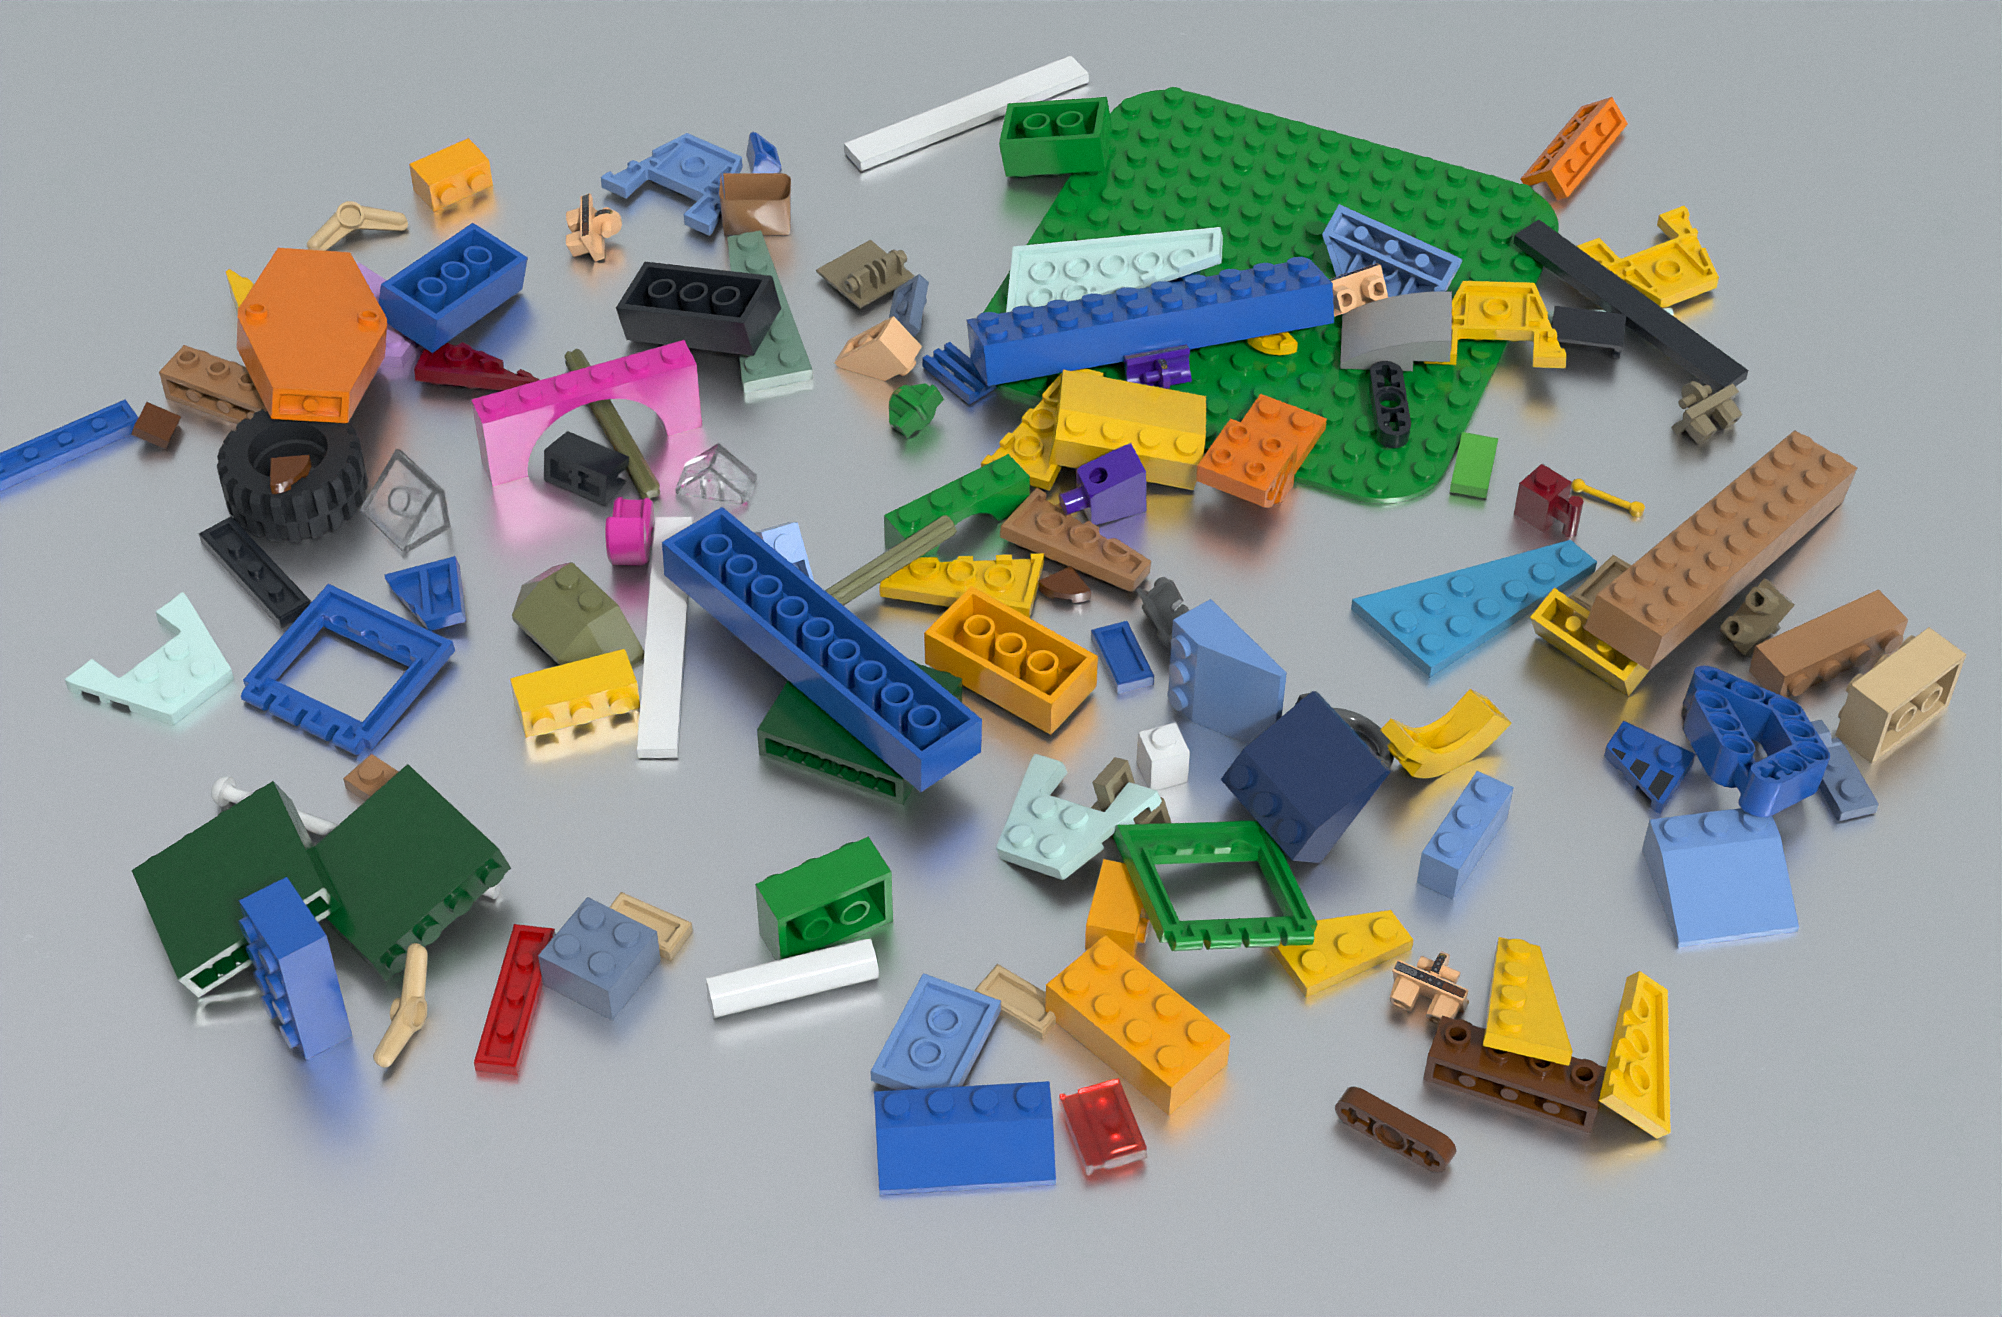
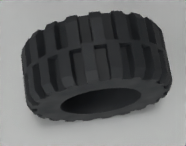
[217,409,368,543]

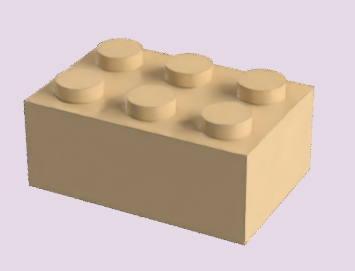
[1835,627,1967,764]

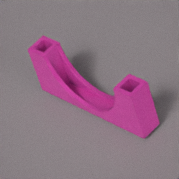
[471,340,702,487]

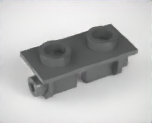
[1136,577,1189,649]

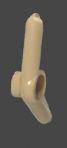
[307,201,408,251]
[373,943,428,1068]

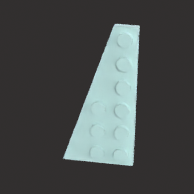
[1006,227,1223,312]

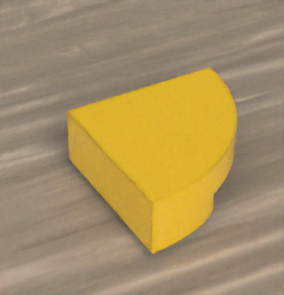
[1247,332,1298,355]

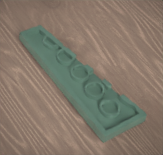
[727,230,813,393]

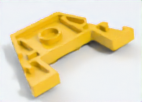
[1577,206,1719,308]
[1424,281,1566,368]

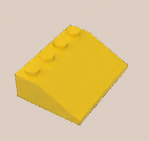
[1049,369,1206,490]

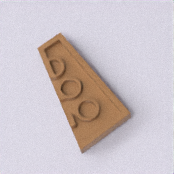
[1000,488,1152,593]

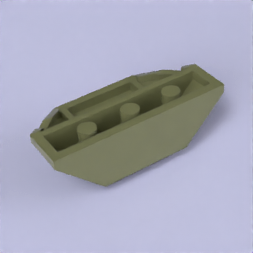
[512,562,645,667]

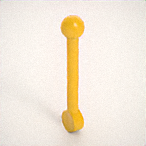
[1571,479,1645,517]

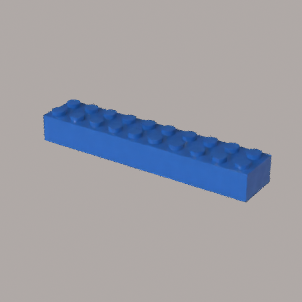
[967,257,1334,386]
[662,507,982,792]

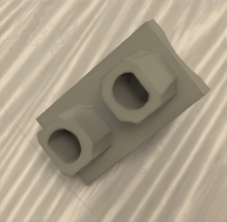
[1671,381,1743,445]
[1720,578,1795,657]

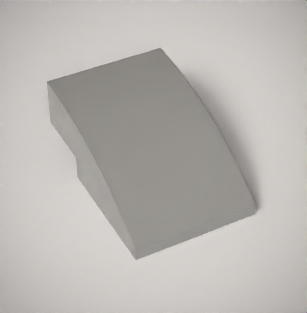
[1340,291,1452,371]

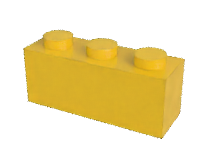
[1530,588,1650,697]
[510,649,640,738]

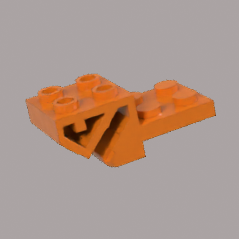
[1196,394,1327,508]

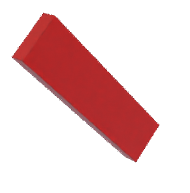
[474,924,556,1076]

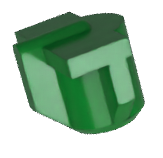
[889,383,944,439]

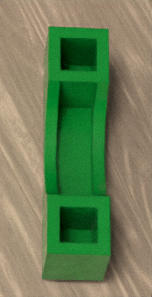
[884,454,1030,557]

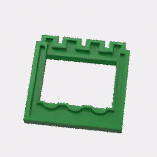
[1113,821,1318,951]

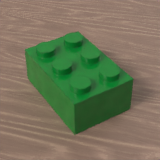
[999,97,1113,177]
[755,836,893,961]

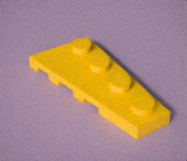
[981,368,1104,491]
[1483,937,1573,1066]
[1599,971,1671,1139]

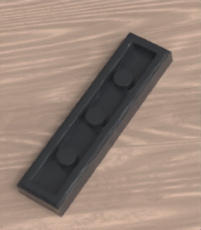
[199,516,312,629]

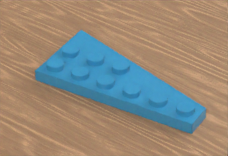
[1351,540,1597,678]

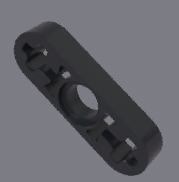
[1369,361,1411,448]

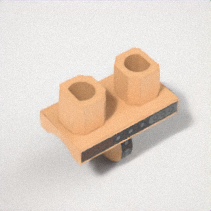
[566,193,622,262]
[1329,263,1388,317]
[1390,951,1469,1025]

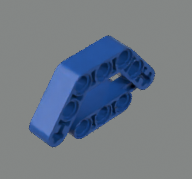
[1682,665,1830,817]

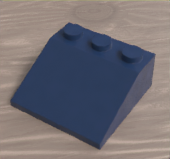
[1220,691,1391,863]

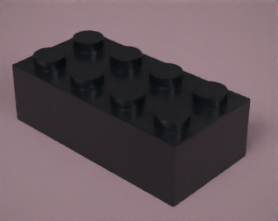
[616,261,781,356]

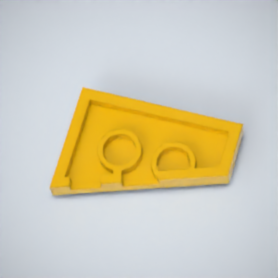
[1269,910,1414,998]

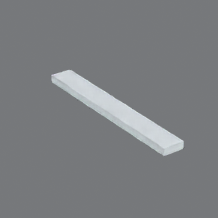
[844,56,1089,171]
[637,517,693,758]

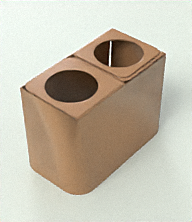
[719,173,791,235]

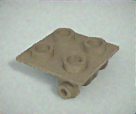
[816,240,914,308]

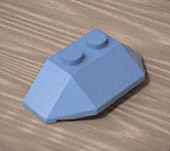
[1322,204,1463,298]

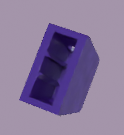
[1059,443,1147,525]

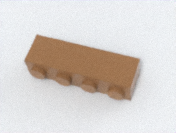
[1749,589,1908,698]

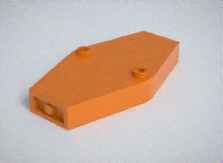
[237,248,387,423]

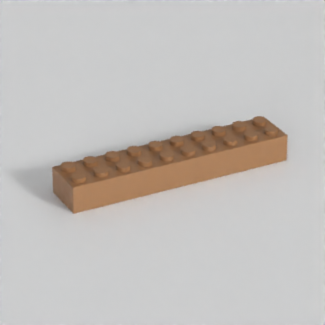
[1584,430,1858,671]

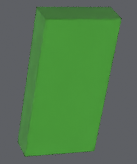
[1450,432,1498,498]

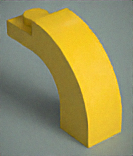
[1380,689,1512,778]

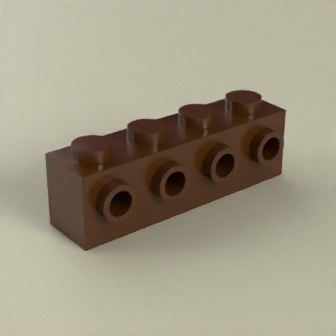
[1423,1015,1606,1134]

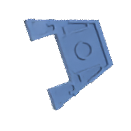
[601,133,743,236]

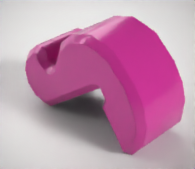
[605,497,654,566]

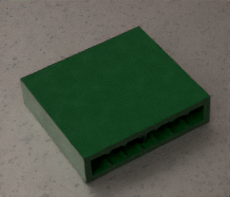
[757,659,962,805]
[314,764,511,982]
[131,781,342,998]

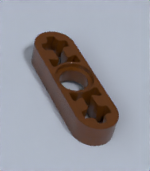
[1335,1086,1457,1173]

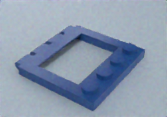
[241,583,455,755]

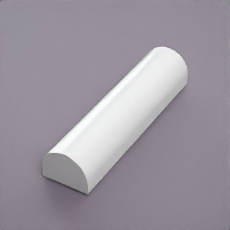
[706,939,879,1018]

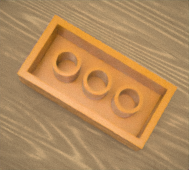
[924,586,1098,735]
[1045,935,1231,1116]

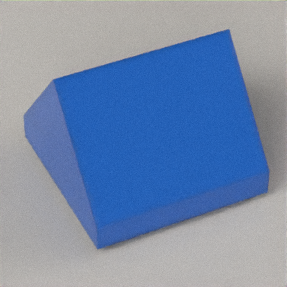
[746,131,782,173]

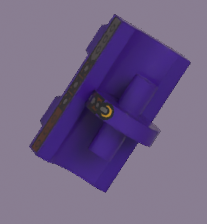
[1124,344,1192,389]

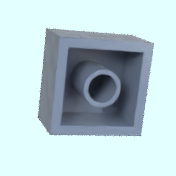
[538,897,661,1021]

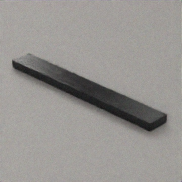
[1513,219,1749,392]

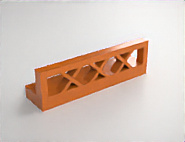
[1520,97,1628,200]

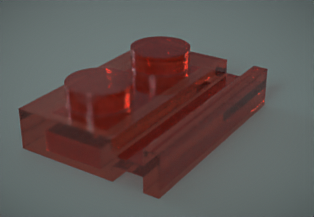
[1059,1078,1147,1175]

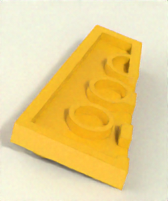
[879,553,1044,618]

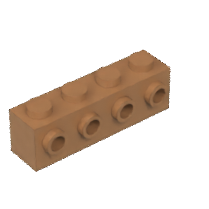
[159,345,267,424]

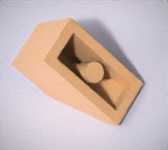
[834,316,922,381]

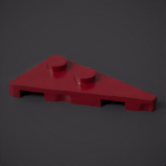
[414,342,540,391]

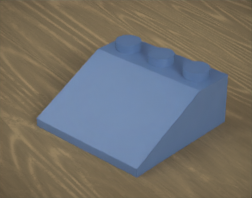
[1167,599,1287,744]
[1642,808,1799,948]

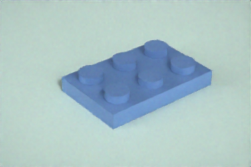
[870,973,1001,1090]

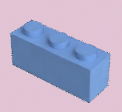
[1417,771,1514,900]

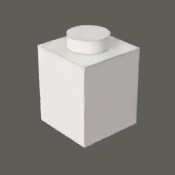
[1136,723,1190,790]

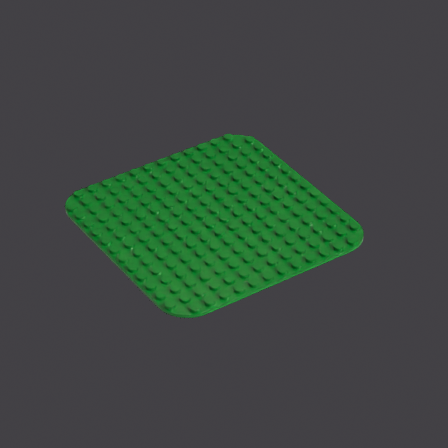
[983,87,1559,504]

